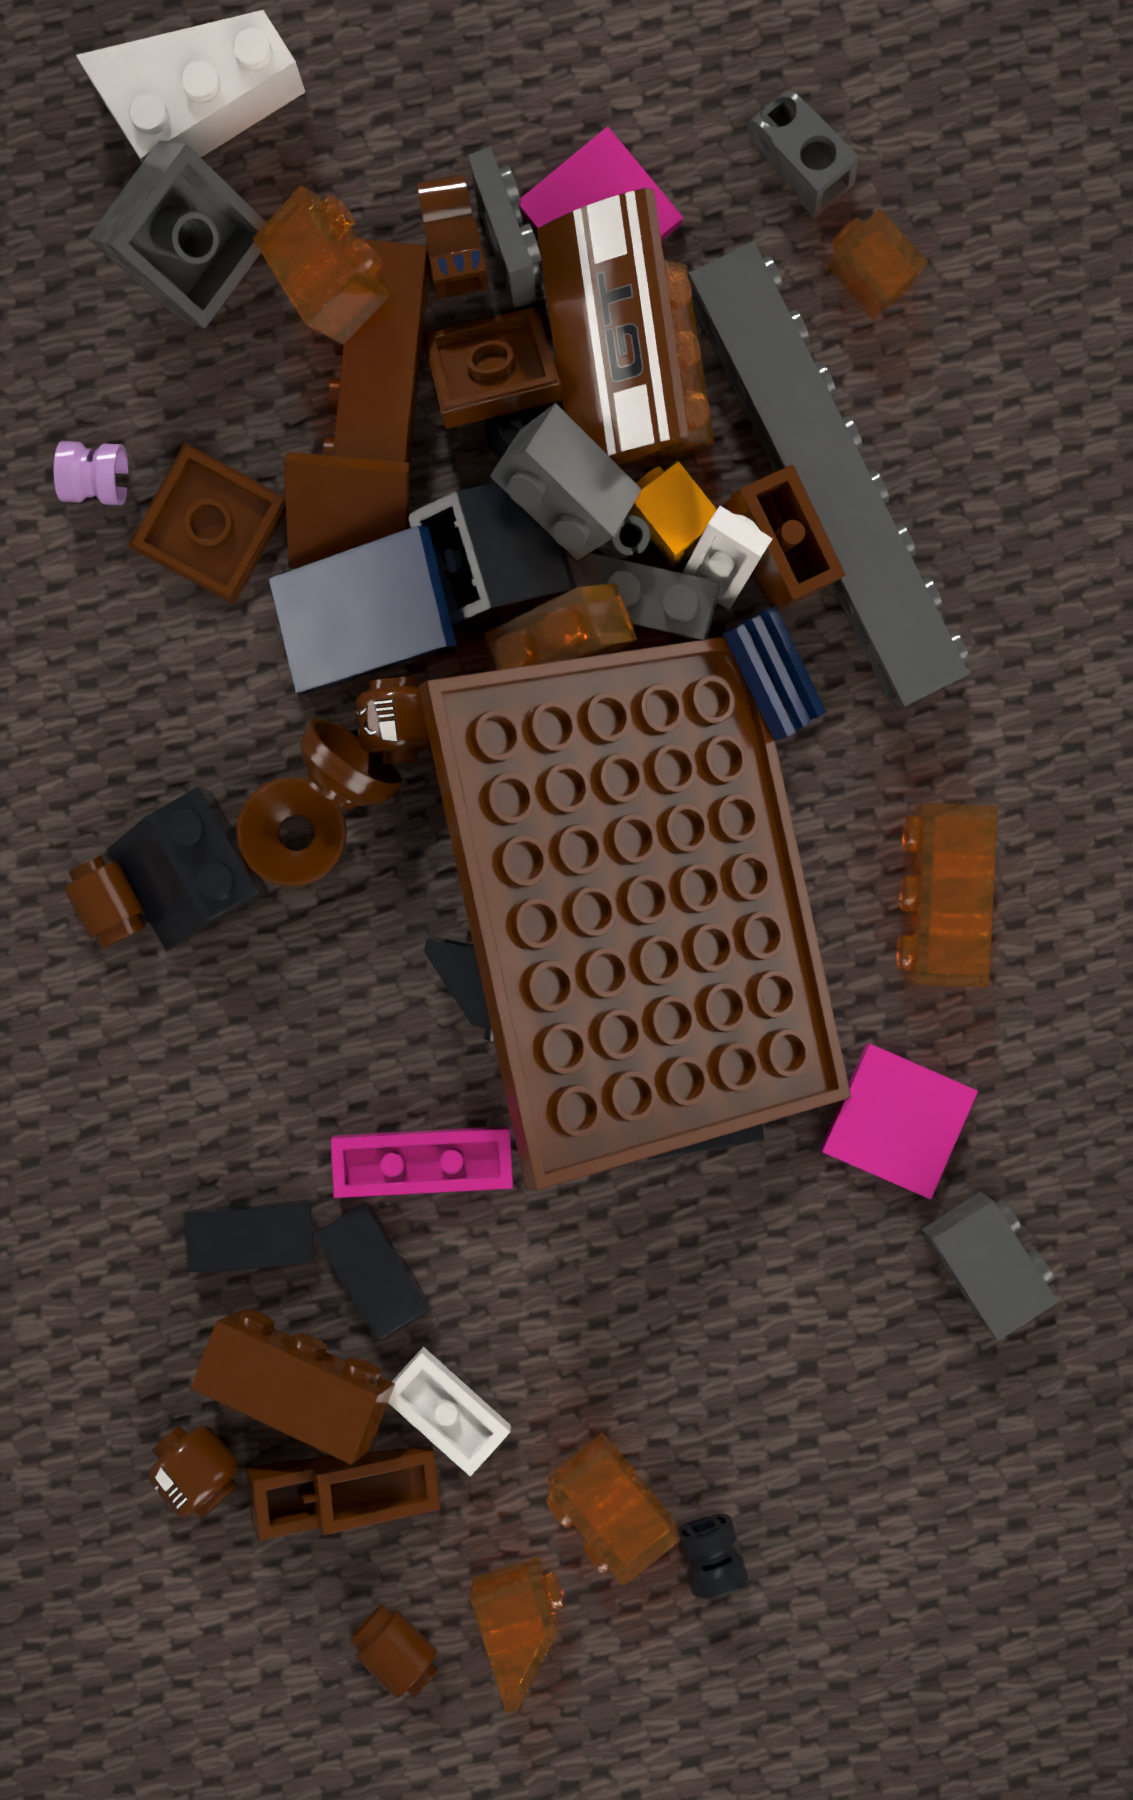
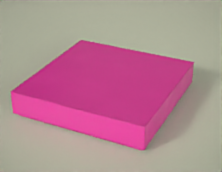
[518,126,684,242]
[820,1042,978,1199]

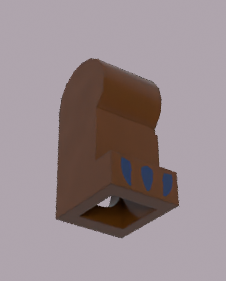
[417,173,489,300]

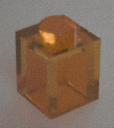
[827,209,928,321]

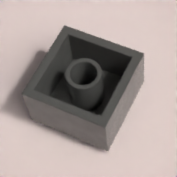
[87,140,276,329]

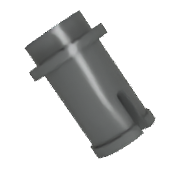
[598,514,650,559]

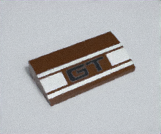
[537,188,689,466]

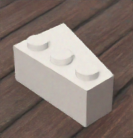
[76,10,305,163]

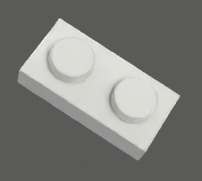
[682,506,773,610]
[388,1347,511,1477]

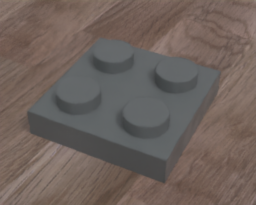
[467,147,543,311]

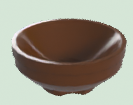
[300,719,403,810]
[236,777,347,887]

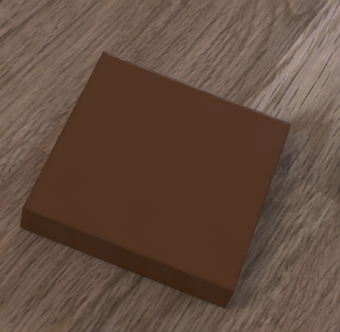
[422,307,563,429]
[128,442,286,605]
[284,452,410,569]

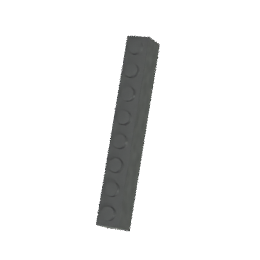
[685,241,969,712]

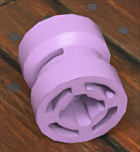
[53,441,129,505]

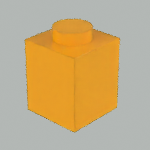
[630,461,717,568]

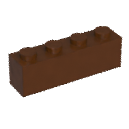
[322,238,431,476]

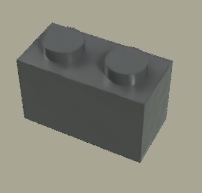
[490,403,642,560]
[921,1191,1058,1341]

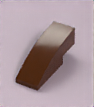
[246,1448,440,1541]

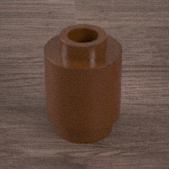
[63,856,146,949]
[349,1604,438,1698]

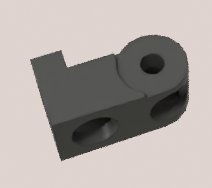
[747,90,859,219]

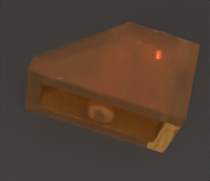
[470,1556,565,1714]

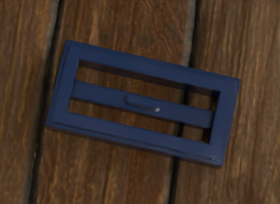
[723,605,826,741]

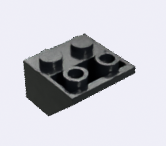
[407,483,577,632]

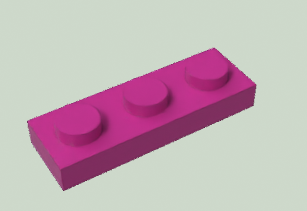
[331,1126,513,1198]

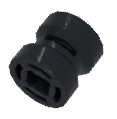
[675,1514,748,1598]

